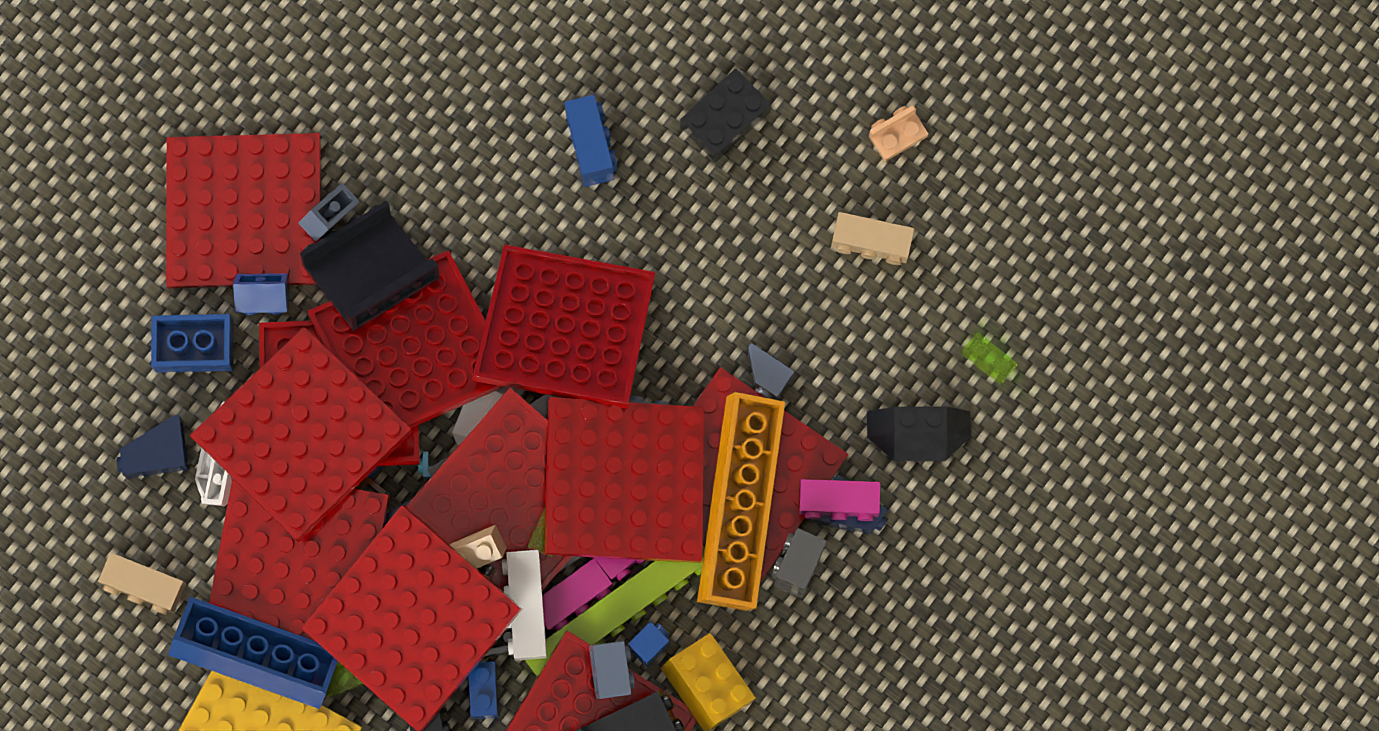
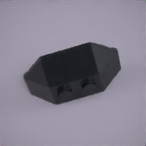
[867,406,971,461]

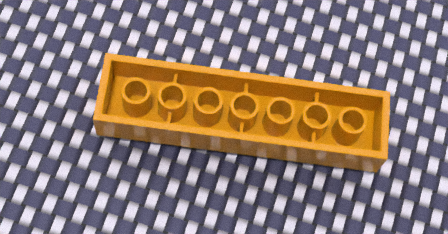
[697,392,785,611]

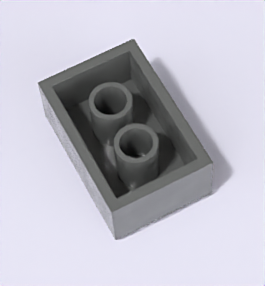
[771,528,827,599]

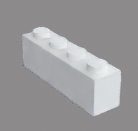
[502,550,547,661]

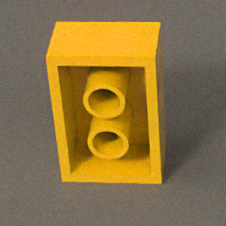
[661,633,755,731]

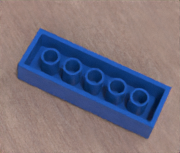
[168,597,337,709]

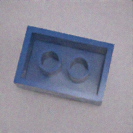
[564,95,617,187]
[151,314,234,373]

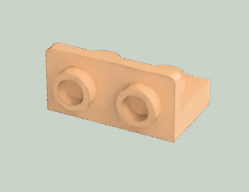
[869,105,929,162]

